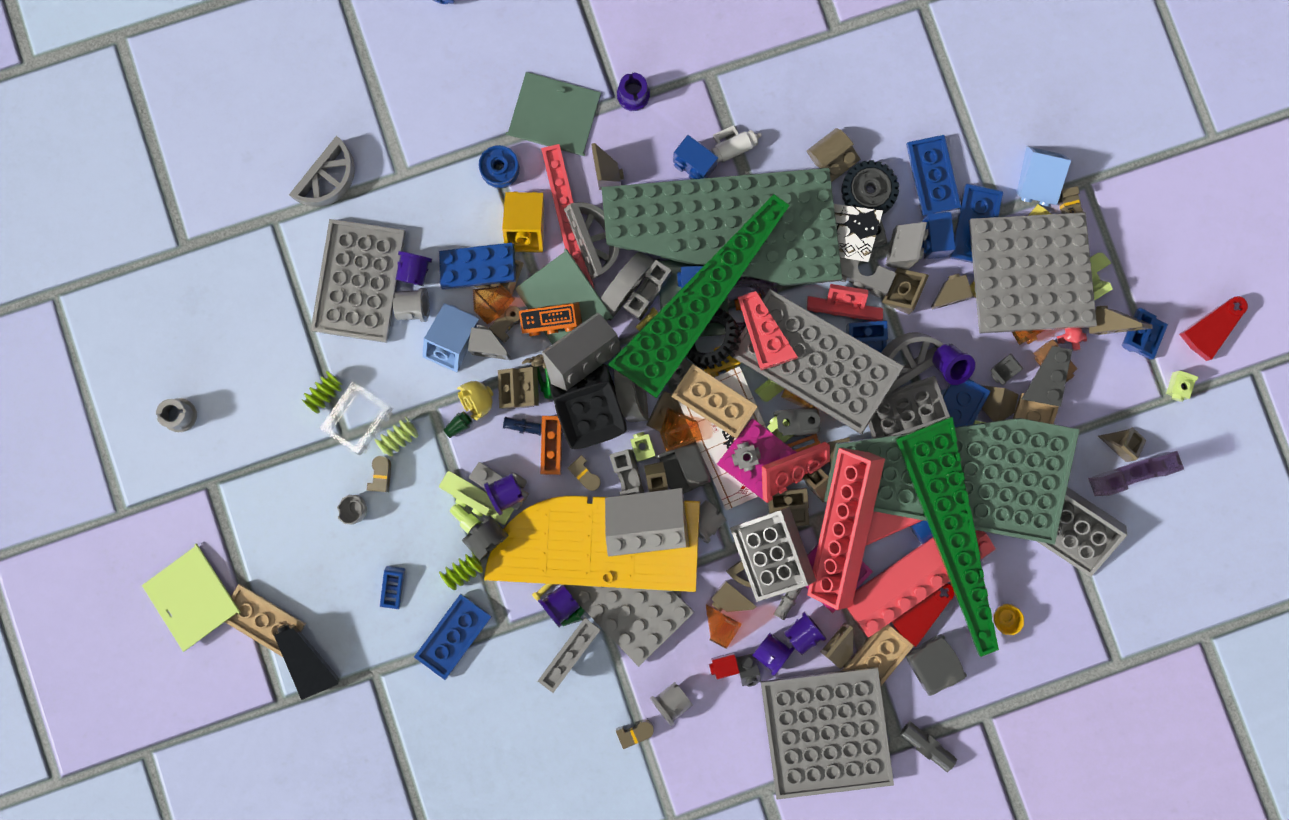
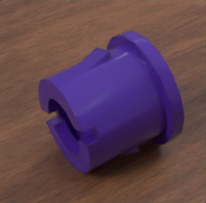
[617,72,650,111]
[395,251,432,286]
[932,344,976,385]
[484,473,525,515]
[538,585,580,628]
[784,611,827,655]
[752,633,795,676]

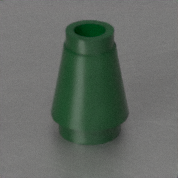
[443,411,473,438]

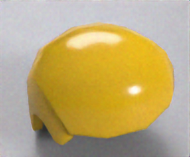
[993,604,1024,635]

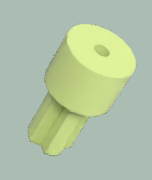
[450,504,481,534]

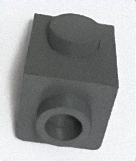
[991,353,1023,385]
[736,653,761,687]

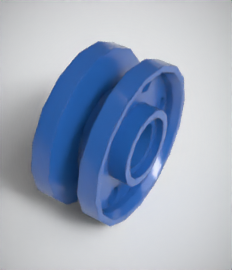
[479,145,520,188]

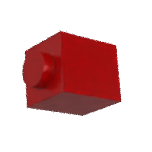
[709,653,739,679]

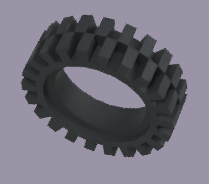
[686,308,741,369]

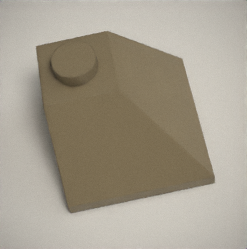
[591,143,624,190]
[820,623,854,669]

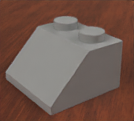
[468,325,511,360]

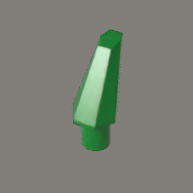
[561,606,585,626]

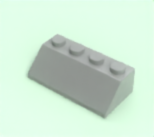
[542,313,621,390]

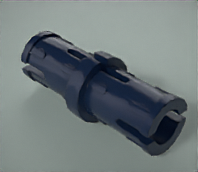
[503,416,542,436]

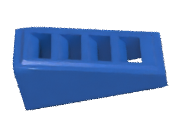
[380,566,405,609]

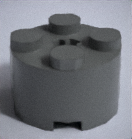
[462,515,509,561]

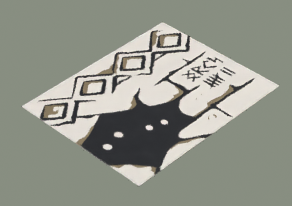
[834,204,883,262]

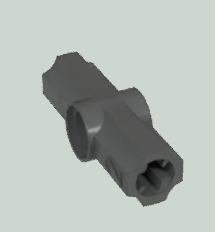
[900,721,957,772]

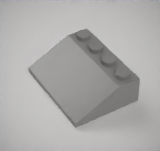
[868,376,950,438]
[1037,487,1127,577]
[605,488,690,556]
[730,507,816,602]

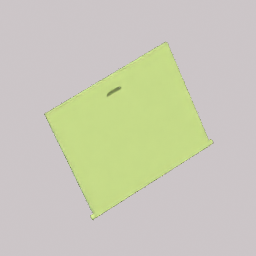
[142,543,241,652]

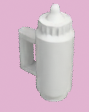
[711,125,762,163]

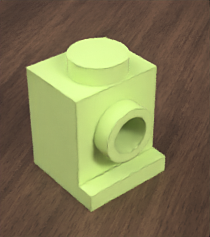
[1166,371,1198,402]
[630,432,655,462]

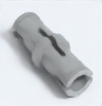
[774,587,803,620]

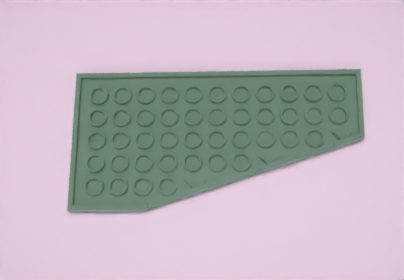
[601,168,842,286]
[824,418,1080,545]

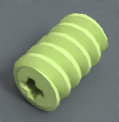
[374,416,418,456]

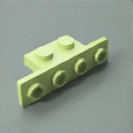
[439,471,514,525]

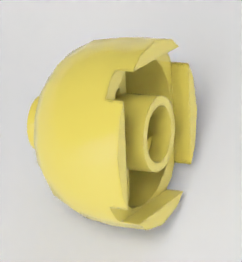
[457,381,493,420]

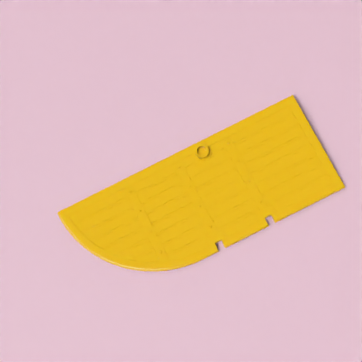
[484,496,700,592]

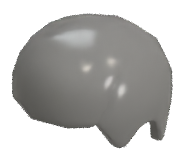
[337,495,367,524]

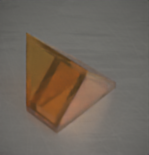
[473,285,515,324]
[660,407,703,452]
[706,604,741,649]

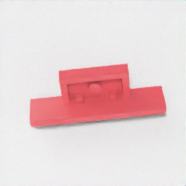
[807,284,883,321]

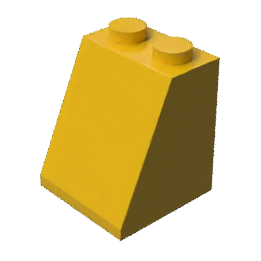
[502,192,544,252]

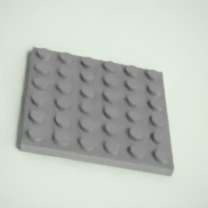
[969,213,1097,333]
[761,667,894,799]

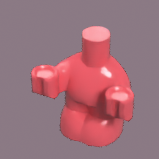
[1057,328,1087,351]

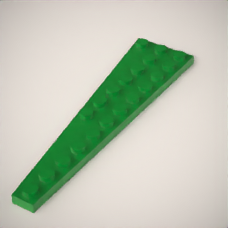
[608,194,790,398]
[895,416,999,657]

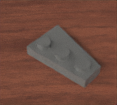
[1021,346,1072,407]

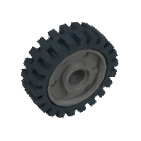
[841,160,899,215]

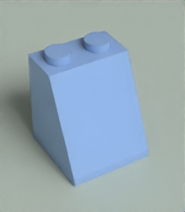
[1017,146,1071,207]
[423,303,479,372]

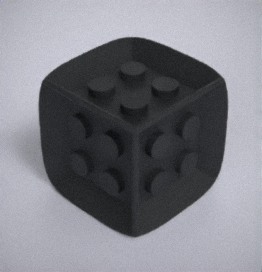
[550,364,627,449]

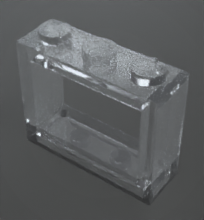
[319,381,394,455]

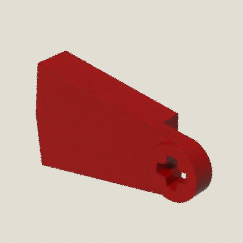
[1179,296,1248,361]
[891,583,954,647]

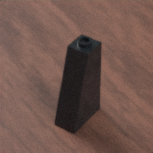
[274,624,339,700]

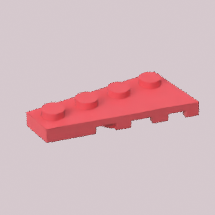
[738,291,798,370]
[762,442,830,503]

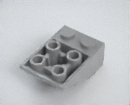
[885,222,928,270]

